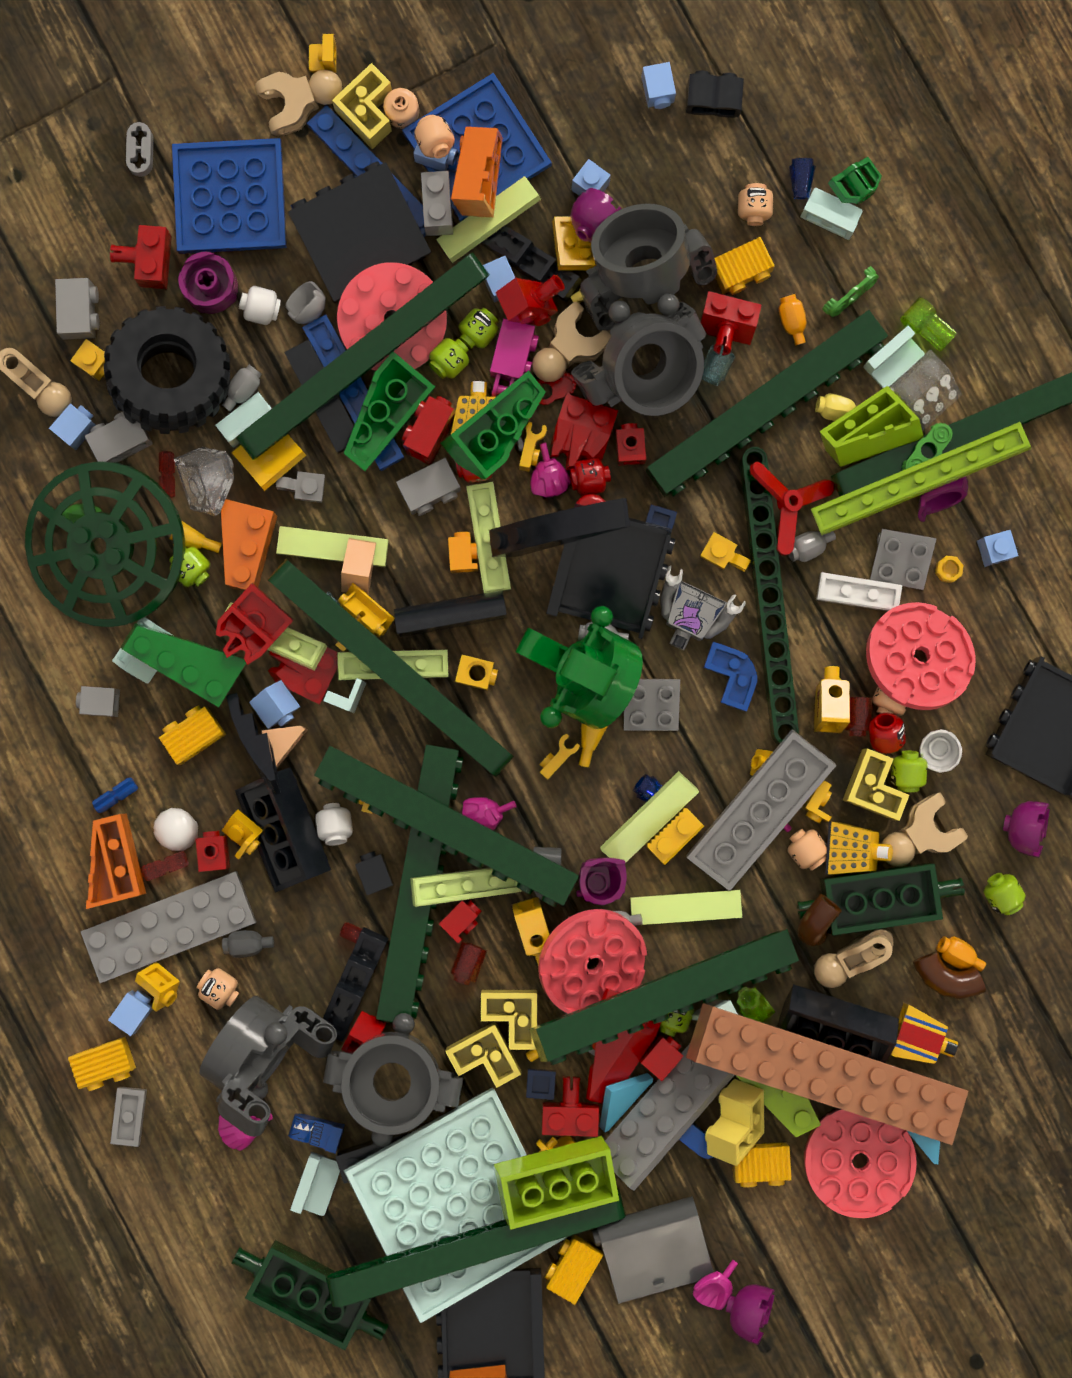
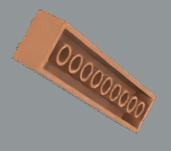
[686,1003,968,1145]

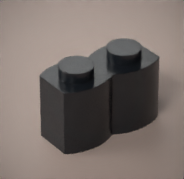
[686,70,744,118]

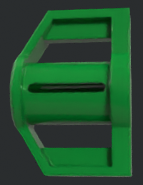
[828,157,882,204]

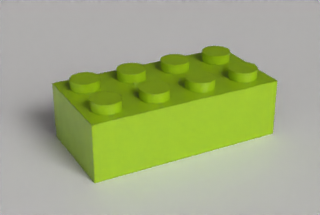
[494,1136,619,1230]

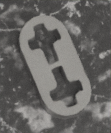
[126,122,153,177]

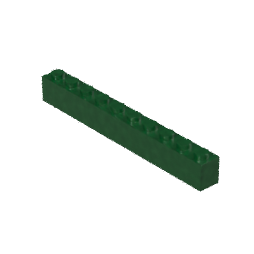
[646,310,888,498]
[376,745,464,1022]
[314,746,579,908]
[529,929,799,1065]

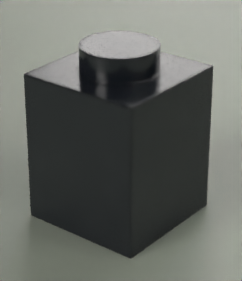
[355,851,394,895]

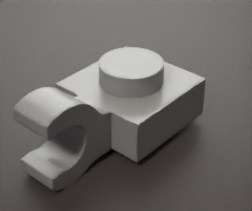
[276,471,325,503]

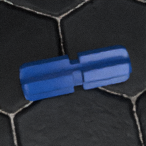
[92,778,138,813]

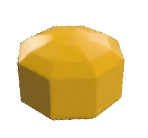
[935,556,964,583]

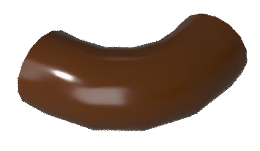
[797,894,842,946]
[913,952,986,999]

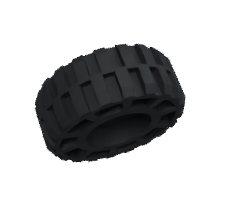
[103,306,230,434]

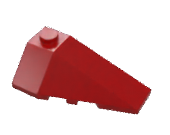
[586,988,661,1104]

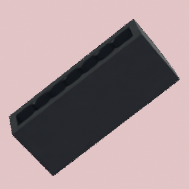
[394,590,507,637]

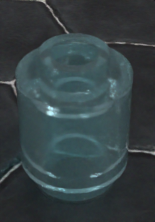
[702,345,735,386]

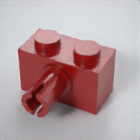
[110,225,172,289]
[495,275,565,326]
[700,291,762,355]
[542,1076,599,1137]

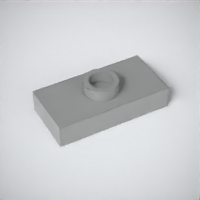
[110,1086,147,1147]

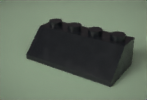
[235,767,331,893]
[777,984,899,1063]

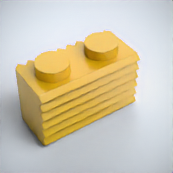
[715,237,775,295]
[159,705,226,765]
[646,808,704,865]
[68,1036,136,1091]
[733,1142,791,1187]
[544,1234,603,1305]

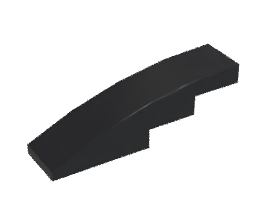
[480,225,582,302]
[284,340,354,454]
[226,693,281,795]
[323,927,389,1042]

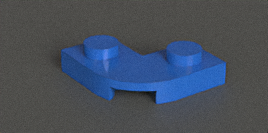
[703,642,757,712]

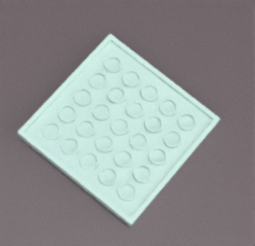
[343,1088,567,1323]

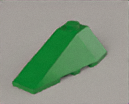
[344,351,435,471]
[440,370,546,480]

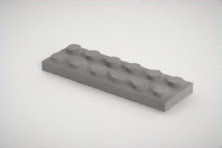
[686,729,836,891]
[81,871,257,983]
[605,1044,734,1191]

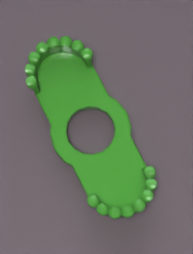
[822,266,879,317]
[902,423,953,471]

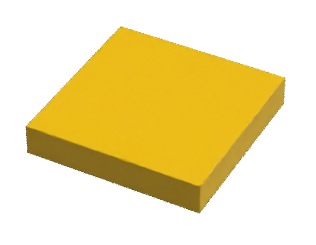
[232,434,306,491]

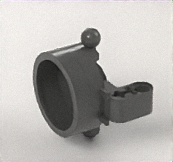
[580,204,717,331]
[571,300,706,416]
[199,995,337,1137]
[323,1013,464,1148]

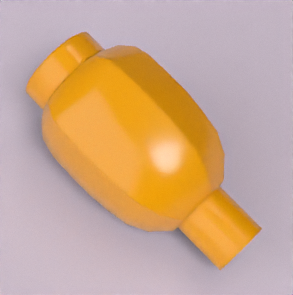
[778,294,807,346]
[936,936,986,972]

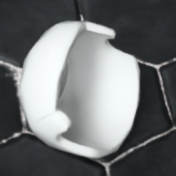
[919,729,962,773]
[153,808,198,851]

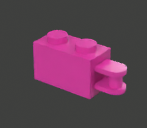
[490,318,539,397]

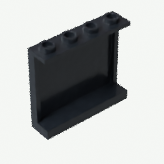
[288,161,431,304]
[546,503,675,639]
[985,656,1072,800]
[436,1268,545,1378]

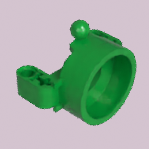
[515,606,643,729]

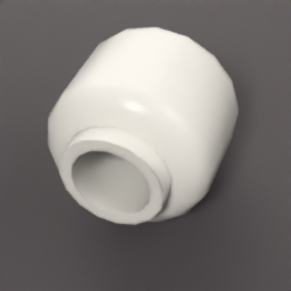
[239,286,281,325]
[315,803,353,846]

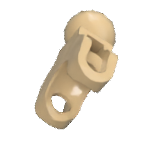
[255,69,342,137]
[532,302,611,382]
[0,348,72,417]
[882,793,968,867]
[814,928,894,988]

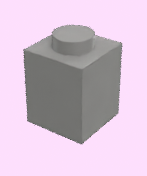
[76,686,120,717]

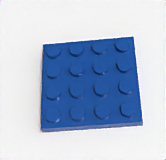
[402,73,552,222]
[172,138,287,254]

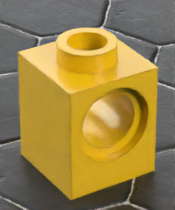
[455,655,498,691]

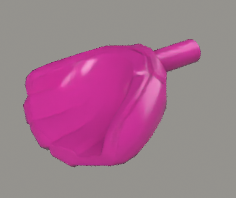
[530,442,571,497]
[462,797,516,830]
[218,1110,273,1151]
[693,1259,738,1310]

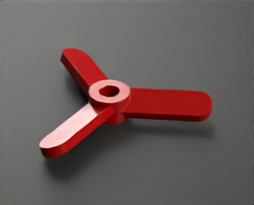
[750,462,834,556]

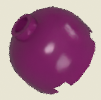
[571,188,621,242]
[1003,801,1050,858]
[726,1284,775,1345]

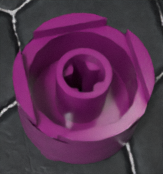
[178,252,238,314]

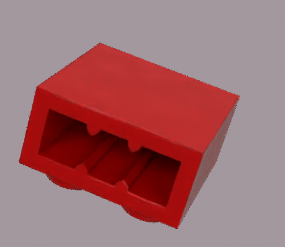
[402,396,455,466]

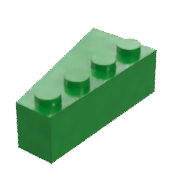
[121,623,246,707]

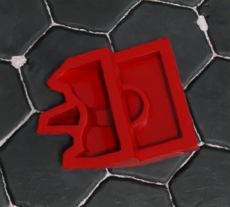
[550,394,618,471]
[215,583,294,665]
[268,647,338,705]

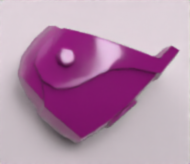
[918,476,968,522]
[576,858,627,906]

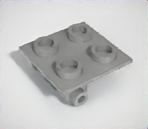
[870,529,936,590]
[624,679,680,731]

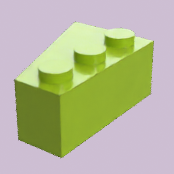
[820,386,924,467]
[736,1075,821,1137]

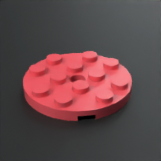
[337,263,447,371]
[866,602,976,710]
[538,909,647,1014]
[804,1108,917,1218]

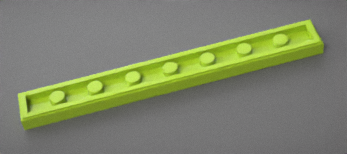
[811,422,1031,535]

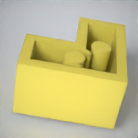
[332,63,392,149]
[843,749,909,821]
[481,990,537,1050]
[445,1021,521,1088]
[705,1079,764,1166]

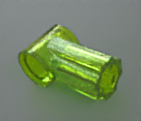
[900,297,957,352]
[737,986,776,1023]

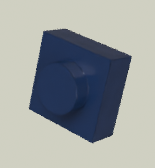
[646,504,677,529]
[526,1068,556,1100]

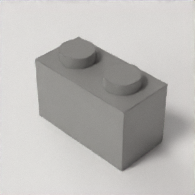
[421,171,453,236]
[55,278,100,340]
[85,412,153,463]
[396,458,461,516]

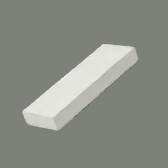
[816,572,902,611]

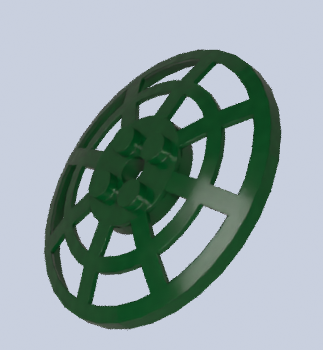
[25,461,185,627]

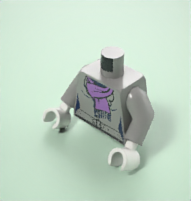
[660,566,746,651]

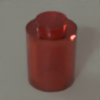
[844,697,872,737]
[450,941,488,985]

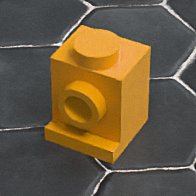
[448,532,478,573]

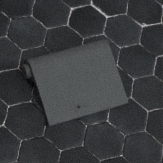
[592,1196,713,1304]

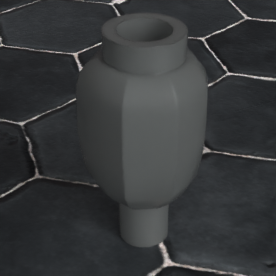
[222,930,274,958]

